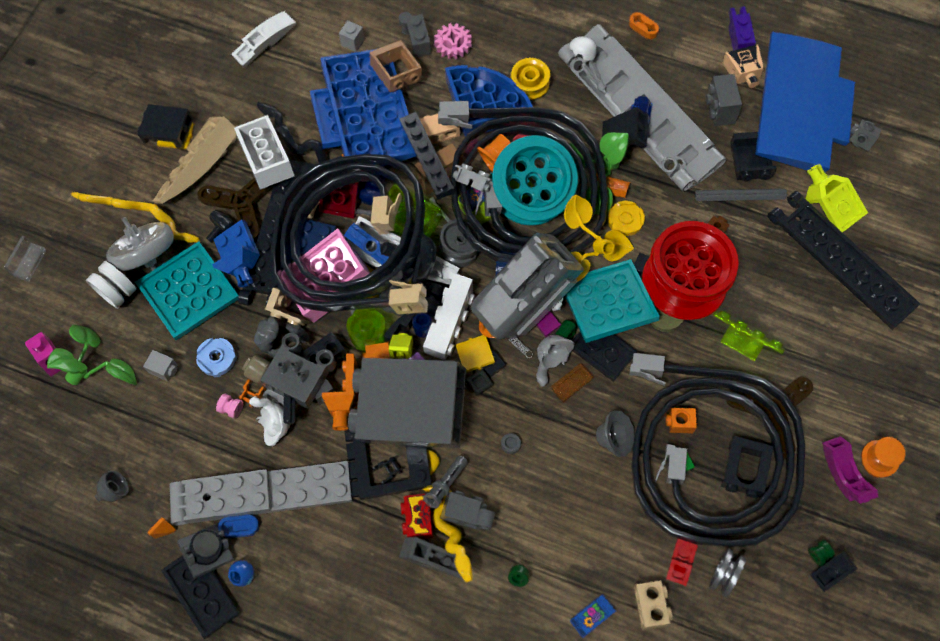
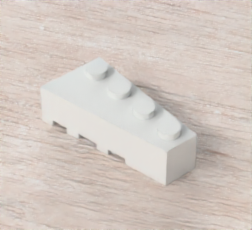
[423,272,475,361]

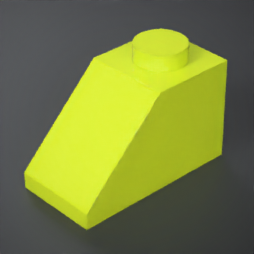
[388,333,413,359]

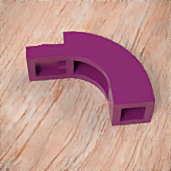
[822,436,878,504]

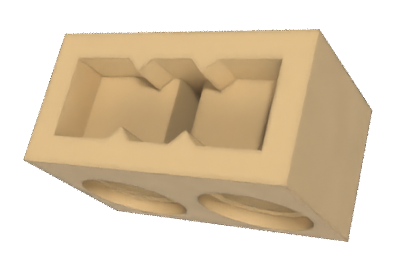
[634,581,672,630]

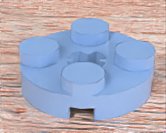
[196,338,237,377]

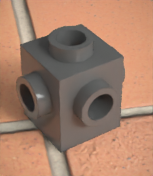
[849,119,881,151]

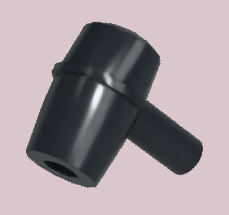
[206,210,235,243]

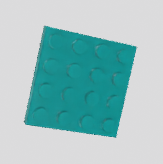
[135,241,239,340]
[565,259,659,343]

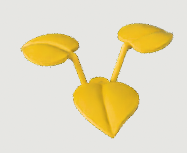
[564,195,634,282]

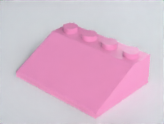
[281,229,371,323]

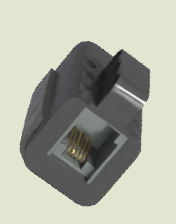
[471,233,584,340]

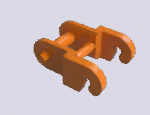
[239,379,266,408]

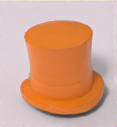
[477,134,511,173]
[861,437,905,478]

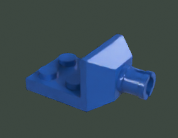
[212,219,260,287]

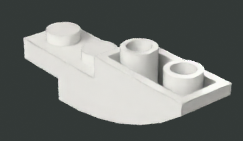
[232,11,296,68]

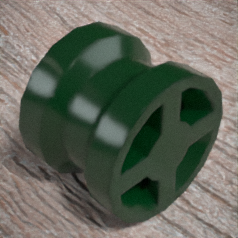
[808,540,835,566]

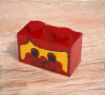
[401,494,433,539]

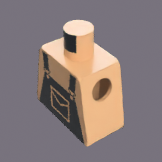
[723,44,763,88]

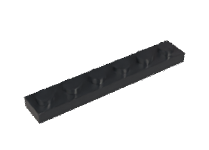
[399,112,455,200]

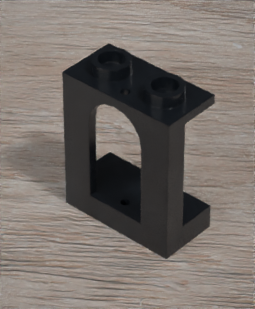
[720,436,774,498]

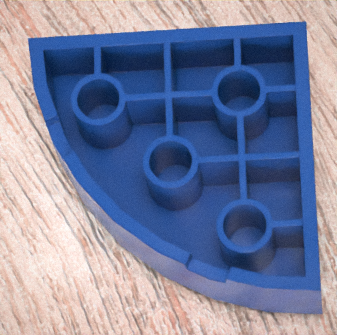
[445,65,533,137]

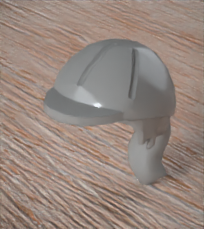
[536,335,574,387]

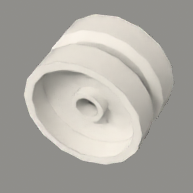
[86,261,136,309]

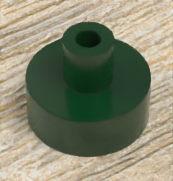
[508,565,530,587]

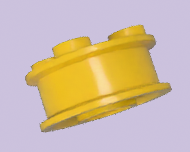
[511,58,550,100]

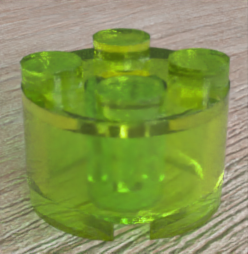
[346,308,387,351]

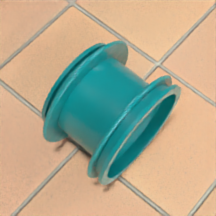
[490,135,578,225]

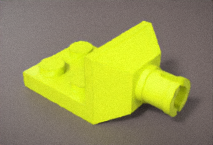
[805,164,868,233]

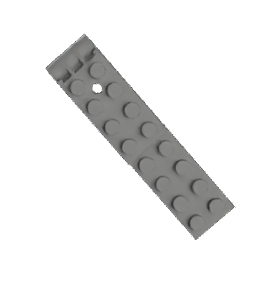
[170,461,352,525]

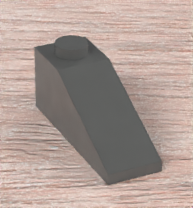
[399,537,462,579]

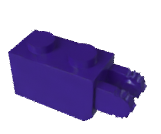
[729,7,756,50]

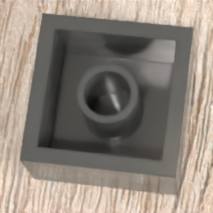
[705,74,742,126]

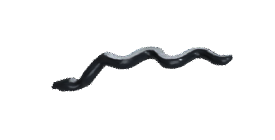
[257,102,343,163]

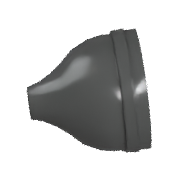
[95,470,129,502]

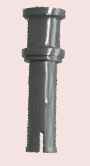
[423,456,468,508]

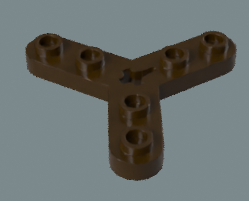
[197,177,274,242]
[726,377,814,460]

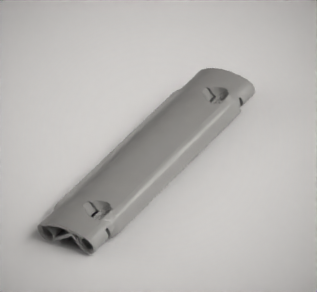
[558,24,726,192]

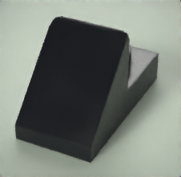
[811,551,858,592]

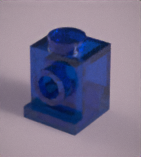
[631,96,653,125]

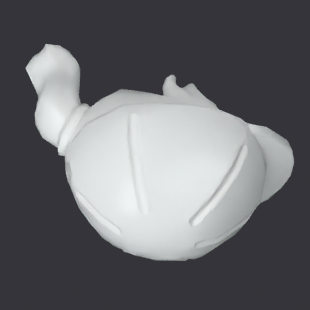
[249,396,290,446]

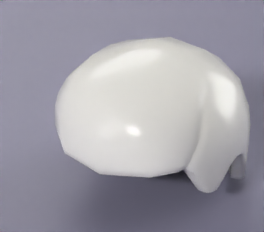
[569,37,596,61]

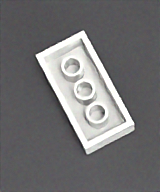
[234,115,294,189]

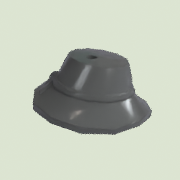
[596,411,634,457]

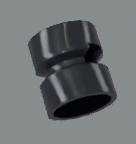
[422,282,445,317]

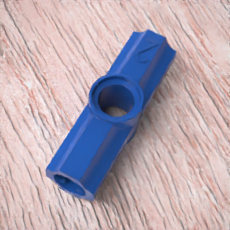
[344,223,389,265]

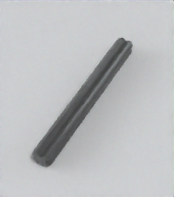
[695,189,787,201]

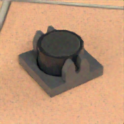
[177,524,233,579]

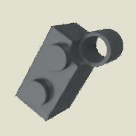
[440,491,495,530]

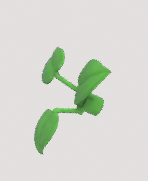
[569,132,628,217]
[47,324,137,385]

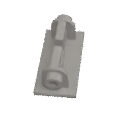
[453,163,492,192]

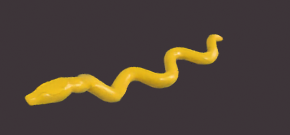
[71,192,200,243]
[422,450,473,582]

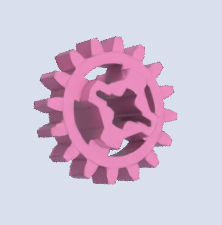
[434,23,472,59]

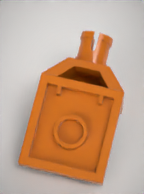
[322,353,359,431]

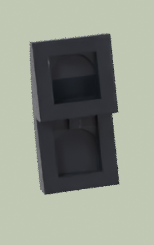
[384,313,417,344]

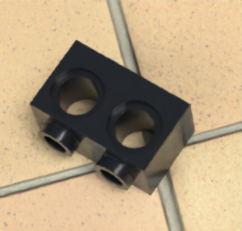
[300,332,346,365]

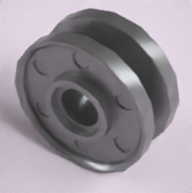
[709,549,746,598]

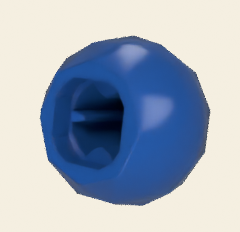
[228,560,254,587]

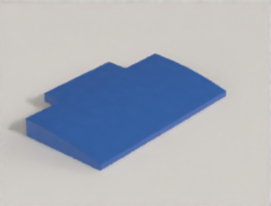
[755,32,855,172]
[310,49,416,166]

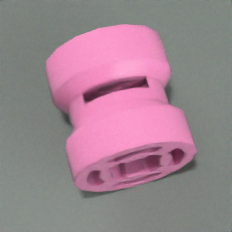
[216,394,243,419]

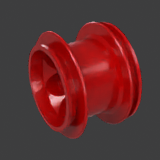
[642,221,739,320]

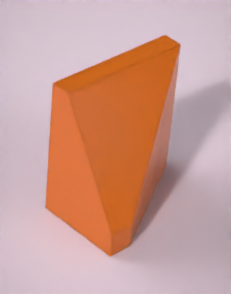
[148,517,176,539]

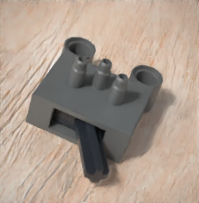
[260,333,336,425]

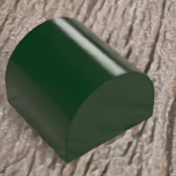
[553,320,576,340]

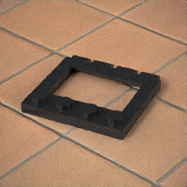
[344,426,432,500]

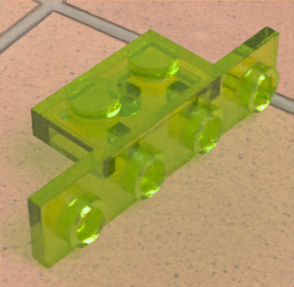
[713,310,785,361]

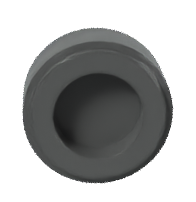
[501,433,521,454]

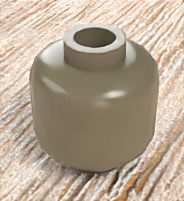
[242,355,270,384]

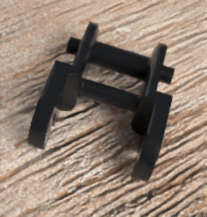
[372,457,403,484]

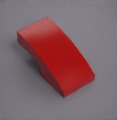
[666,538,698,586]

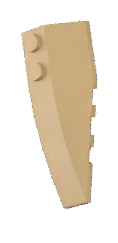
[153,117,237,204]

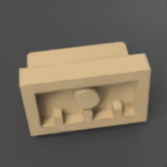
[265,288,311,326]

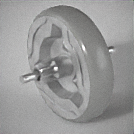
[106,217,174,271]

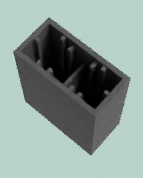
[348,358,466,448]

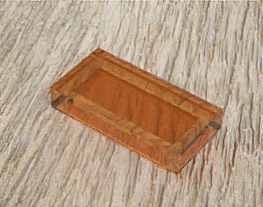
[551,363,593,403]

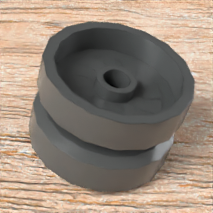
[438,219,481,268]

